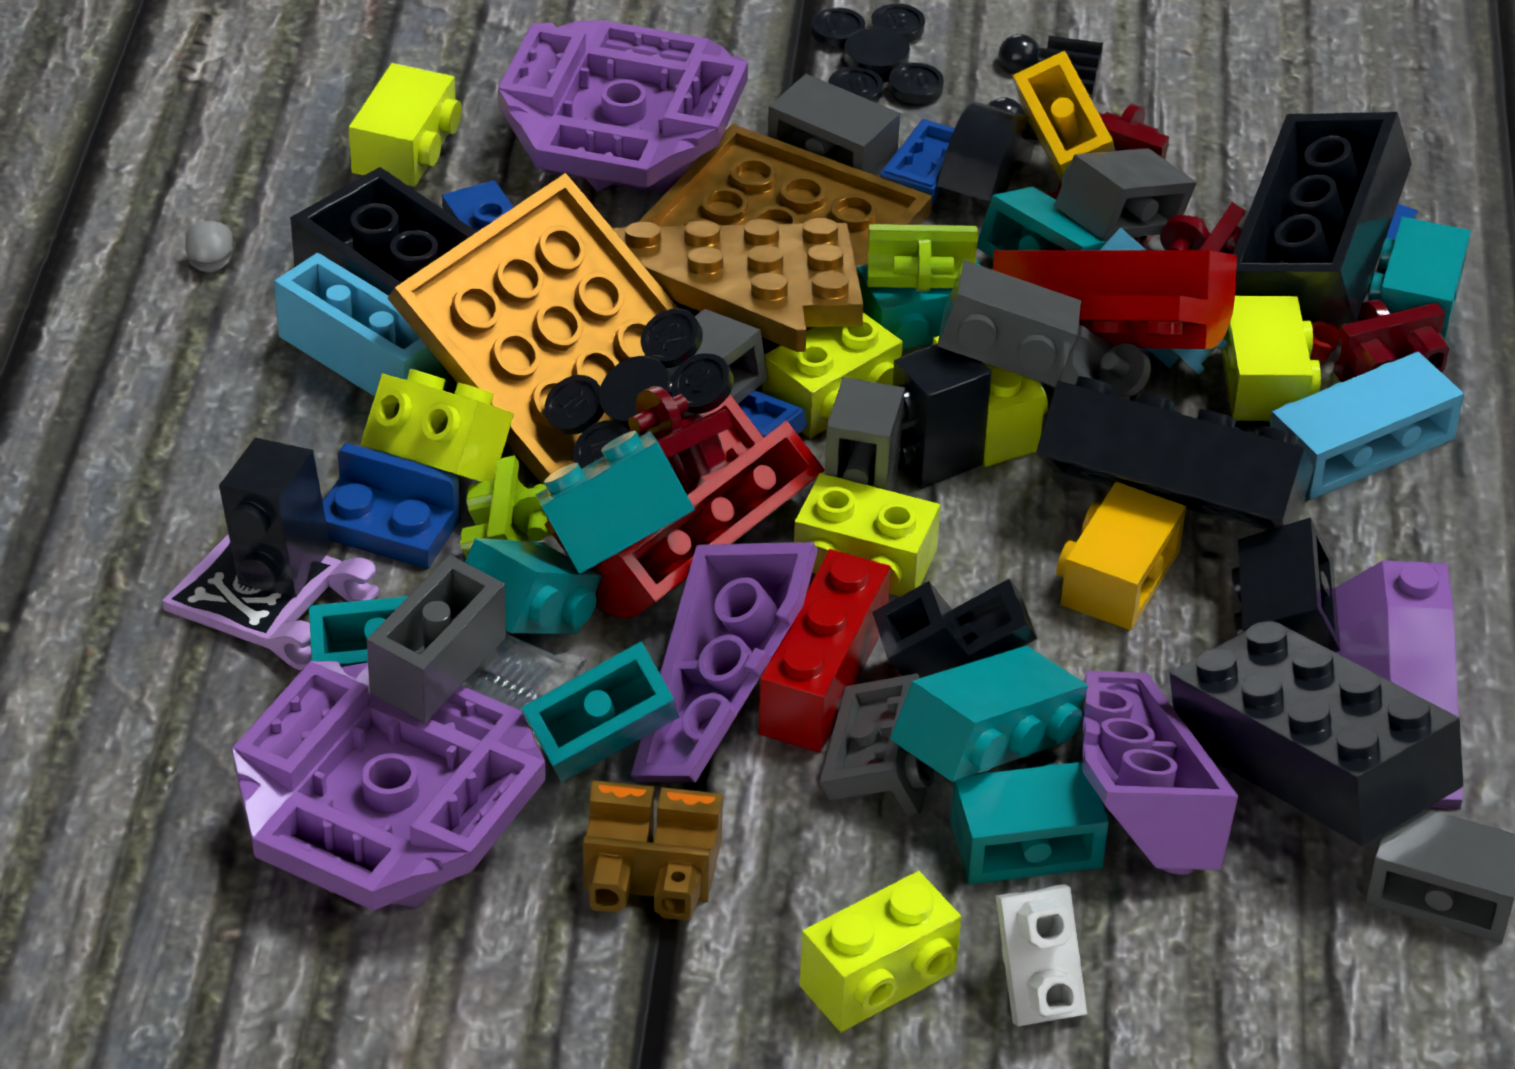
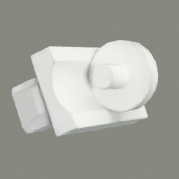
[996,884,1087,1026]

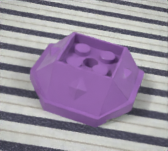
[498,20,748,194]
[232,661,545,911]

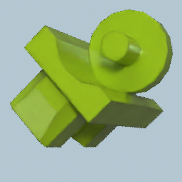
[867,224,978,292]
[460,455,552,558]

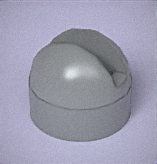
[185,221,233,273]

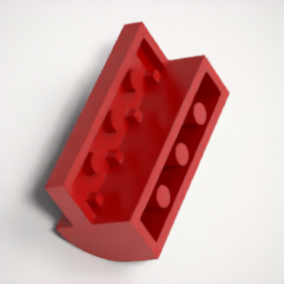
[993,250,1237,349]
[544,395,825,618]

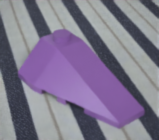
[631,542,818,783]
[1335,560,1463,809]
[1083,670,1238,875]

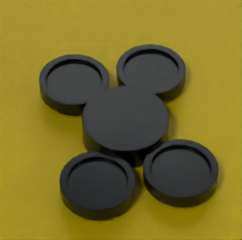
[811,3,944,104]
[544,308,734,469]

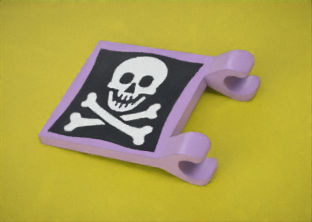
[162,534,379,670]

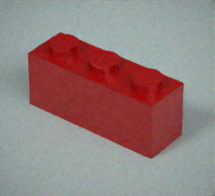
[758,549,891,753]

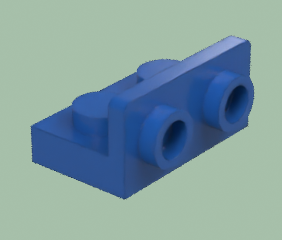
[323,443,460,569]

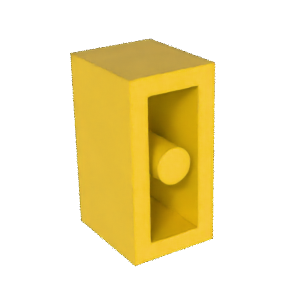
[1013,50,1115,183]
[1056,482,1186,631]

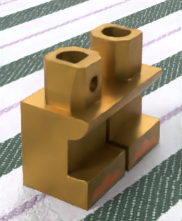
[583,780,723,920]

